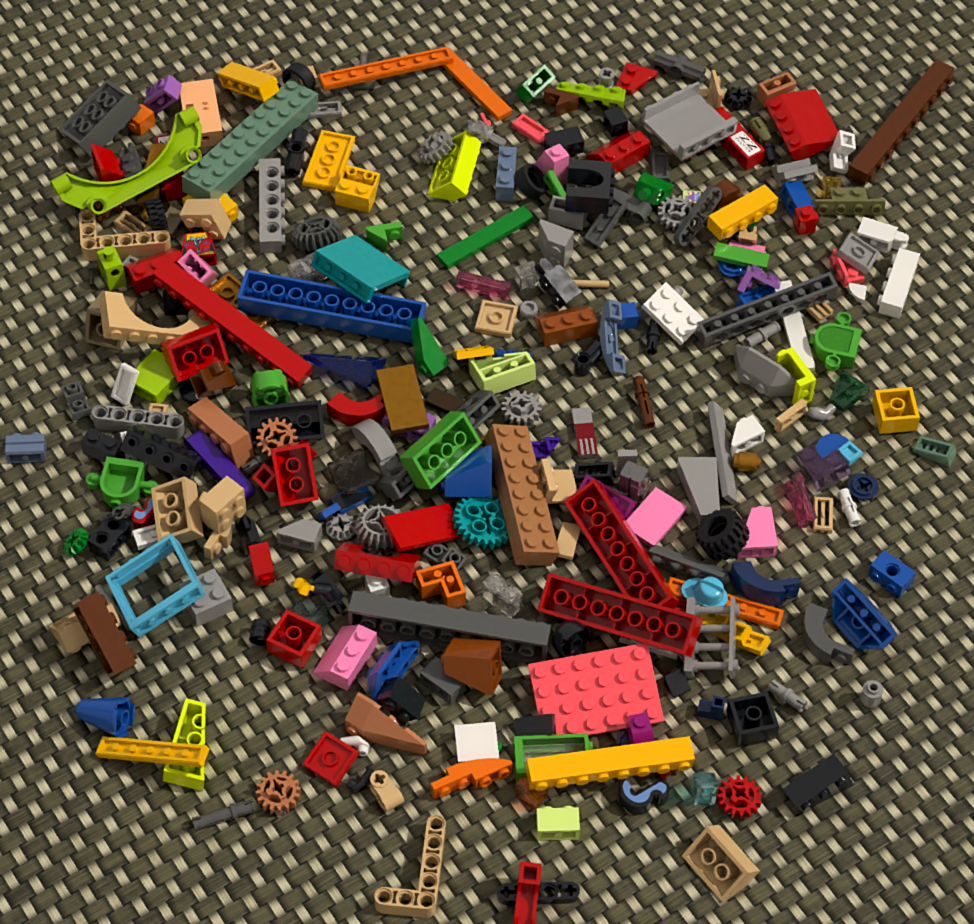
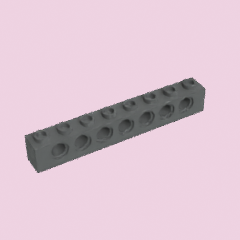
[695,272,838,348]
[378,390,501,499]

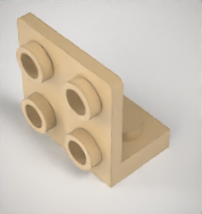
[698,70,724,110]
[538,459,577,504]

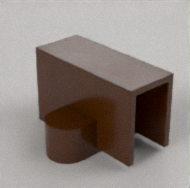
[189,360,237,398]

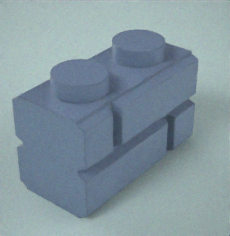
[5,432,47,463]

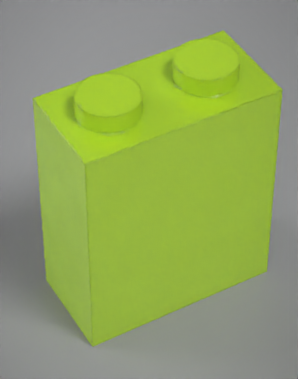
[133,349,179,404]

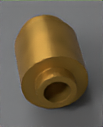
[733,452,761,472]

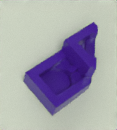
[531,437,560,461]

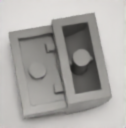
[771,158,818,187]

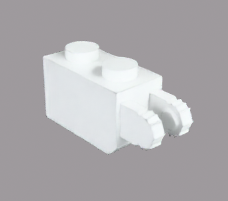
[857,217,909,253]

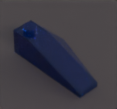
[303,353,386,387]

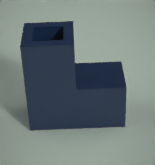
[697,695,726,721]

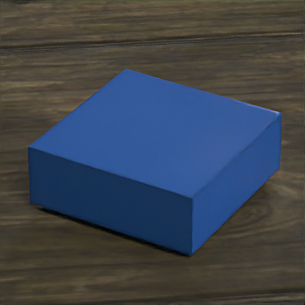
[317,503,341,521]

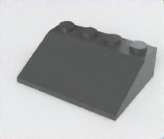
[59,80,141,158]

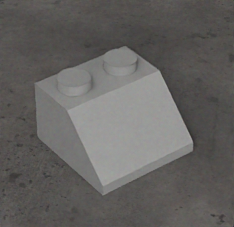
[538,219,574,268]

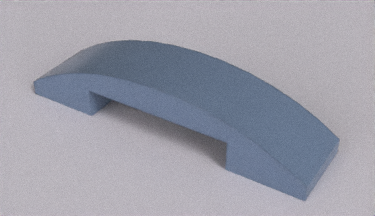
[600,299,626,375]

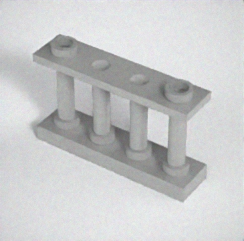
[684,597,740,679]

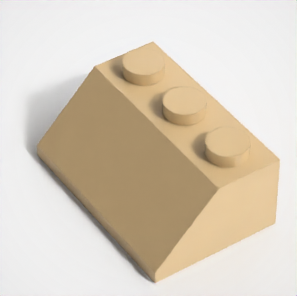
[151,476,204,543]
[49,601,122,653]
[682,825,760,902]

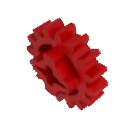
[716,775,762,820]

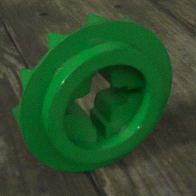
[62,528,89,557]

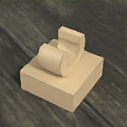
[738,226,758,245]

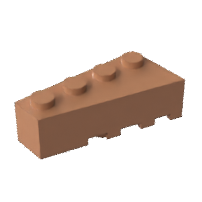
[188,397,255,471]

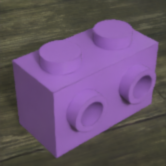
[143,75,182,114]

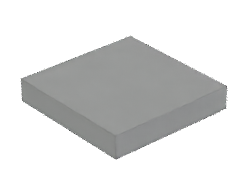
[836,232,880,275]

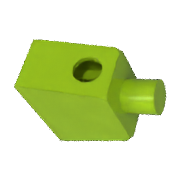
[96,246,127,291]

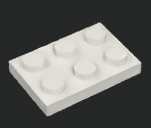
[642,282,704,346]

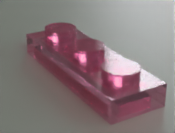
[457,270,512,300]

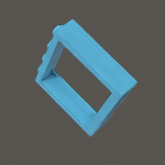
[105,534,206,638]

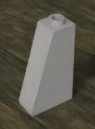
[677,457,720,525]

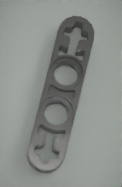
[673,186,722,246]

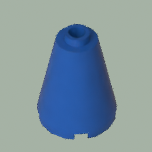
[75,697,135,738]

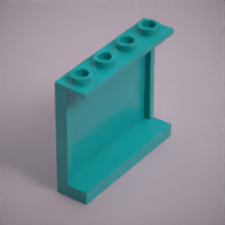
[311,235,410,303]

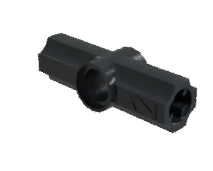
[285,127,308,177]

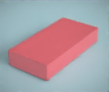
[511,114,549,144]

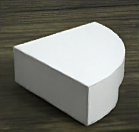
[848,283,867,304]

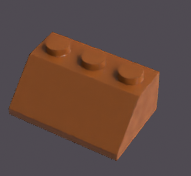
[533,305,598,347]

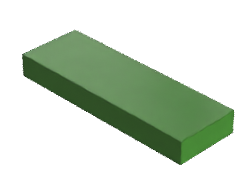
[713,242,770,272]

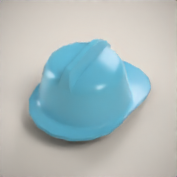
[681,577,728,606]

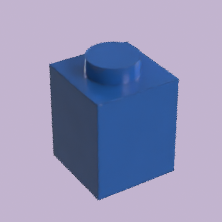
[617,302,641,330]

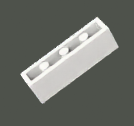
[877,248,920,319]

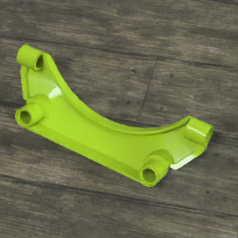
[50,106,202,215]

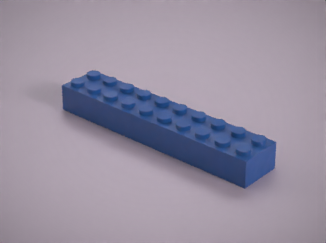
[237,269,426,344]

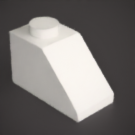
[730,415,765,457]

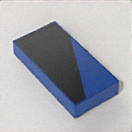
[330,481,373,514]

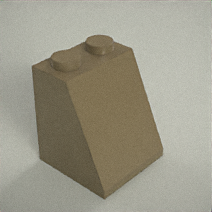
[85,290,138,350]

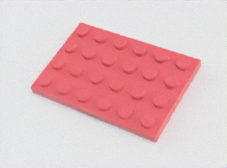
[528,643,664,736]

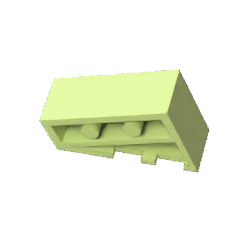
[468,352,536,394]

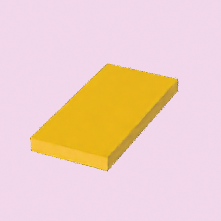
[302,130,355,192]

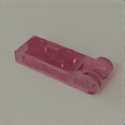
[784,473,817,528]

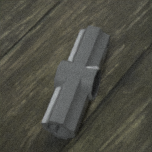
[653,51,706,82]

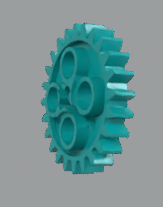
[452,495,509,549]

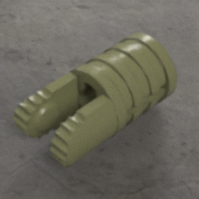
[747,117,773,145]

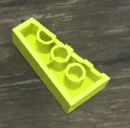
[163,698,206,791]

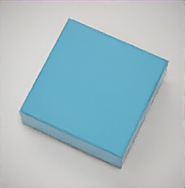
[835,440,863,466]

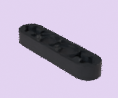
[497,881,580,905]

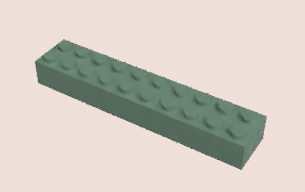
[182,79,318,199]

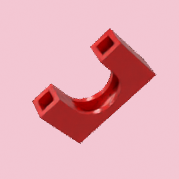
[333,542,421,583]

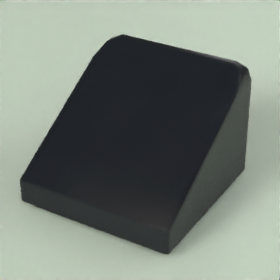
[663,668,691,699]

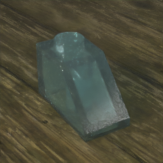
[692,771,719,805]

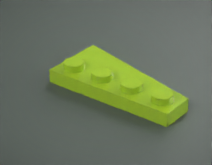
[556,82,626,109]

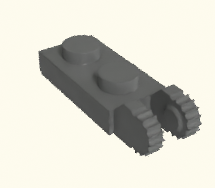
[118,142,143,178]

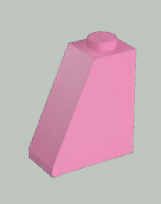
[534,144,569,186]
[177,249,219,287]
[737,506,778,559]

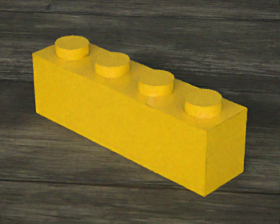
[217,62,280,102]
[707,184,778,241]

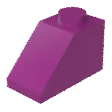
[626,712,654,744]

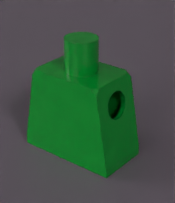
[633,172,674,205]

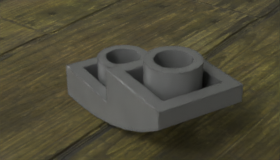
[61,381,92,420]
[422,543,467,571]

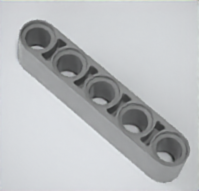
[92,405,185,439]

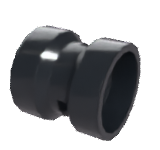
[249,618,272,646]

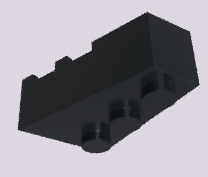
[783,754,854,814]

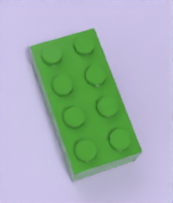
[399,411,482,490]

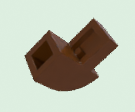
[706,179,745,212]

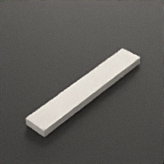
[774,280,815,372]

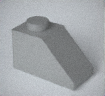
[277,519,322,553]

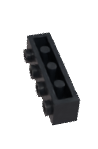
[120,425,202,480]

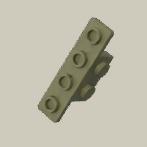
[814,187,886,215]

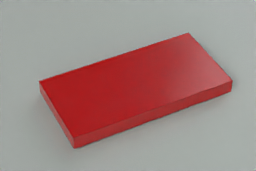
[381,503,463,552]

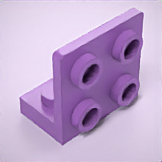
[737,265,781,293]

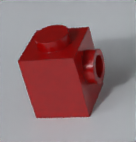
[793,205,819,236]

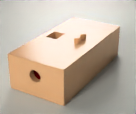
[179,79,223,148]

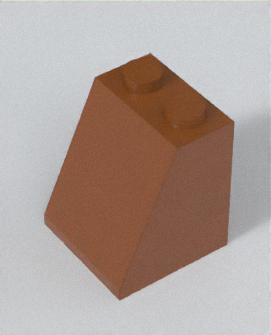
[441,637,502,695]

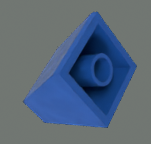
[441,445,492,497]

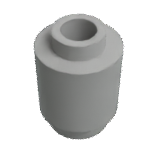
[860,680,883,708]

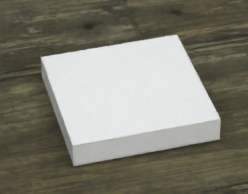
[454,722,499,763]

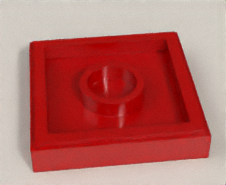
[302,731,360,787]

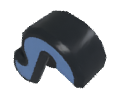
[618,779,670,815]

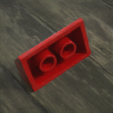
[586,131,651,174]
[123,248,187,294]
[160,324,229,382]
[270,441,319,507]

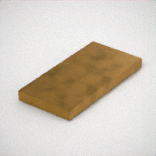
[208,272,277,328]
[376,364,429,434]

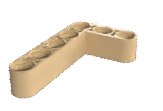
[79,209,171,261]
[374,814,446,918]

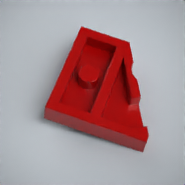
[615,62,658,95]

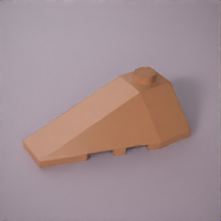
[345,692,427,755]

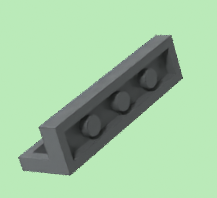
[649,545,728,585]

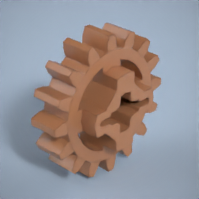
[256,417,298,459]
[255,770,301,815]

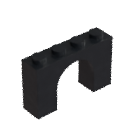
[565,159,615,214]

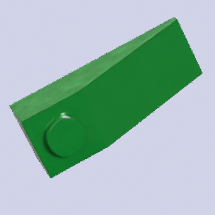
[410,317,450,378]

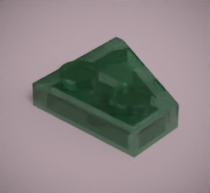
[830,370,870,412]

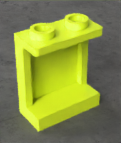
[775,347,816,405]

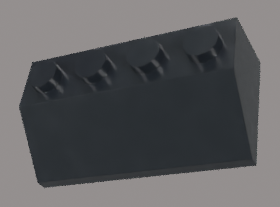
[245,400,325,445]

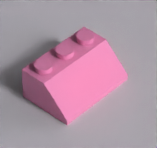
[313,624,377,691]

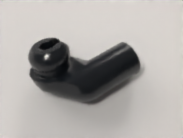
[346,769,374,792]

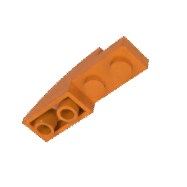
[431,758,513,799]

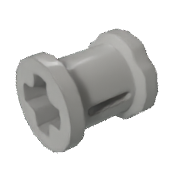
[598,68,615,88]

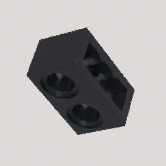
[88,513,132,562]

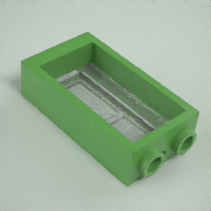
[513,733,593,783]

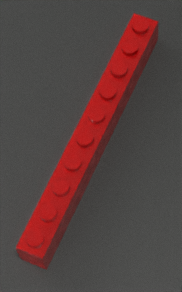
[152,257,312,389]

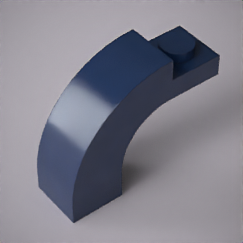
[729,561,801,606]

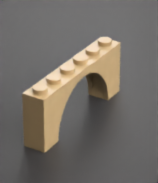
[99,291,211,344]

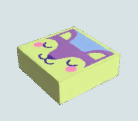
[682,190,701,206]

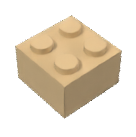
[199,476,246,534]

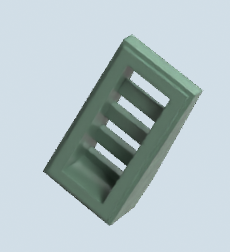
[913,436,956,467]

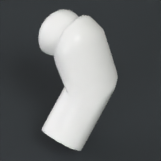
[340,736,370,756]

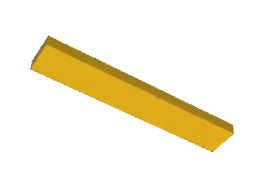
[95,736,210,767]

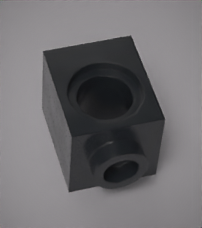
[603,106,628,137]

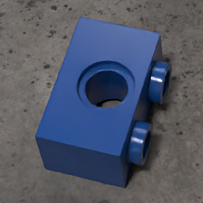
[868,550,916,598]

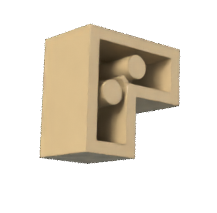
[180,199,232,240]

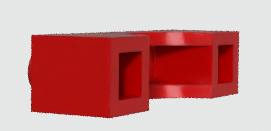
[513,861,542,924]

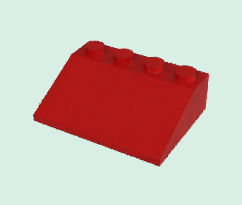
[765,89,838,161]

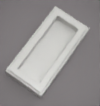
[111,363,140,405]

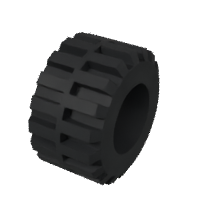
[695,508,750,561]

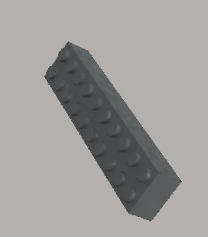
[348,591,551,663]

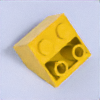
[335,165,380,213]

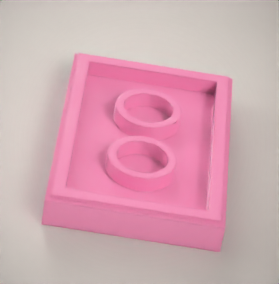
[626,487,687,547]

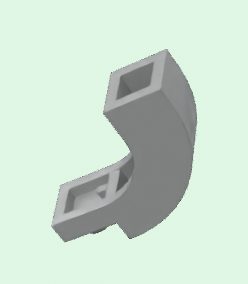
[351,419,400,476]

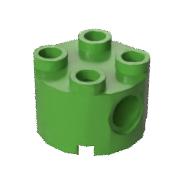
[250,369,290,406]

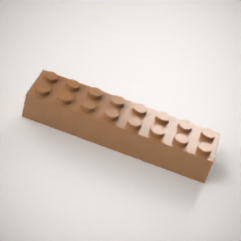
[484,424,560,566]

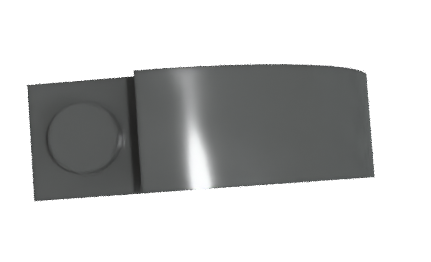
[802,602,855,665]

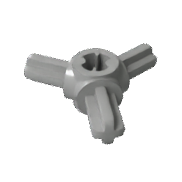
[467,118,506,148]

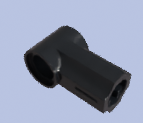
[574,340,603,376]

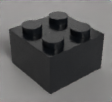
[726,692,779,746]

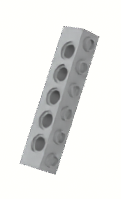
[259,158,286,253]

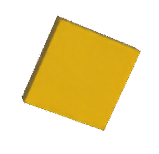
[452,345,494,360]

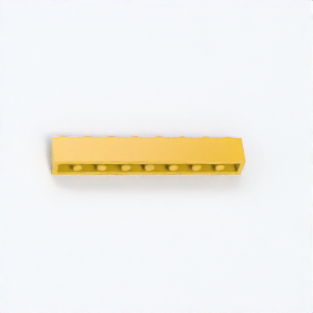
[525,736,695,791]

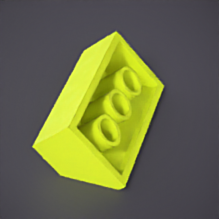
[427,130,482,201]

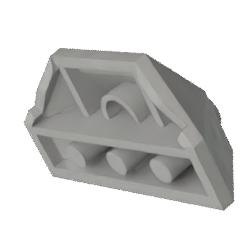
[734,344,797,397]

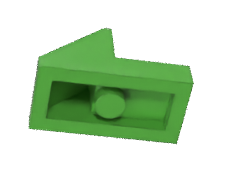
[366,222,403,252]

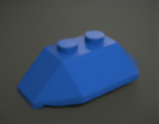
[831,578,898,650]
[366,641,420,710]

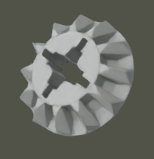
[326,512,356,541]

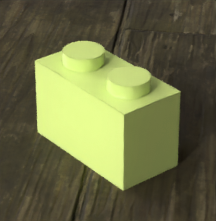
[536,806,580,841]

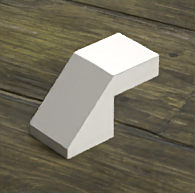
[829,130,856,174]

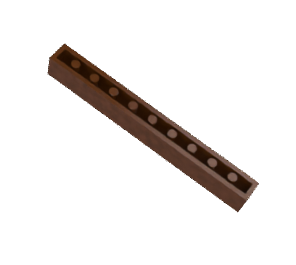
[847,59,955,186]

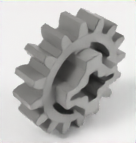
[417,130,453,164]
[658,195,695,231]
[501,390,542,426]

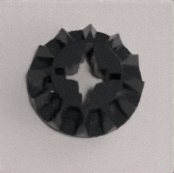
[724,86,752,109]

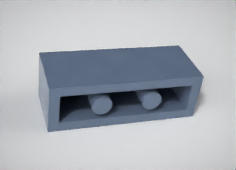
[495,146,517,202]

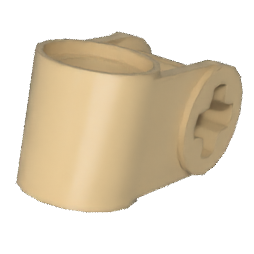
[370,770,404,812]

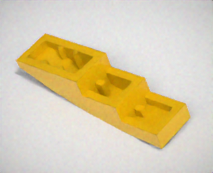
[698,605,771,656]

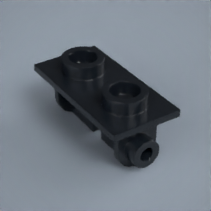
[235,515,262,556]

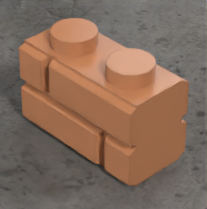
[756,72,796,107]

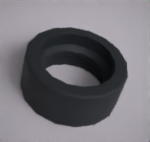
[282,62,316,90]
[515,163,548,199]

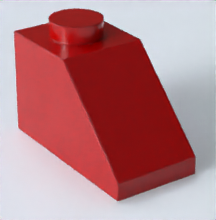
[248,542,275,586]

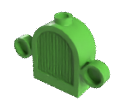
[809,312,862,371]
[86,457,158,509]

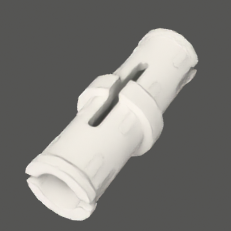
[837,488,862,527]

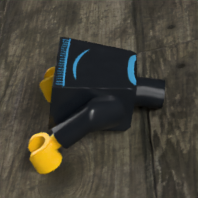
[293,568,347,614]

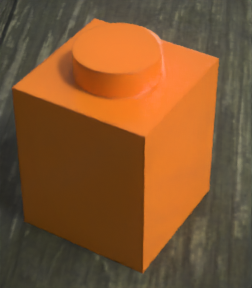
[128,104,155,136]

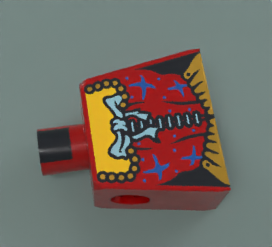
[181,227,218,266]

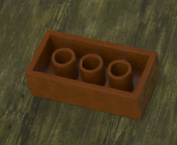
[71,592,137,678]

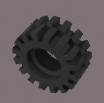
[144,197,168,231]

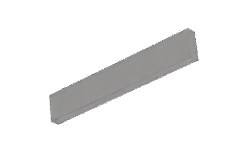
[707,401,738,505]

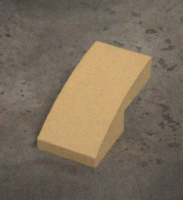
[557,522,582,560]

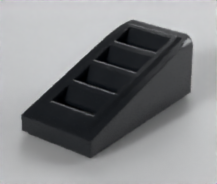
[574,462,616,485]

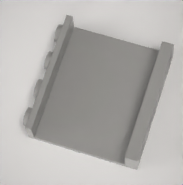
[642,82,738,161]

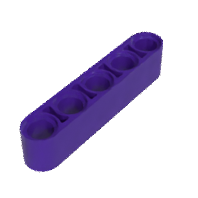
[184,430,255,500]

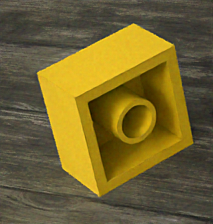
[872,387,920,434]

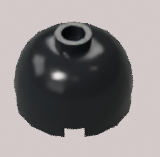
[552,620,593,658]

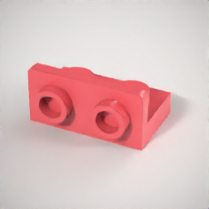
[829,249,865,287]

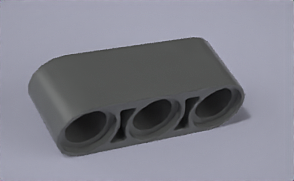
[613,188,652,224]

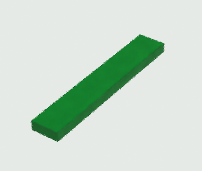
[437,205,534,270]

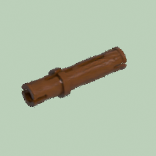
[633,375,655,429]

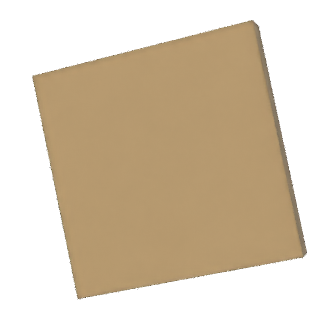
[475,300,518,338]

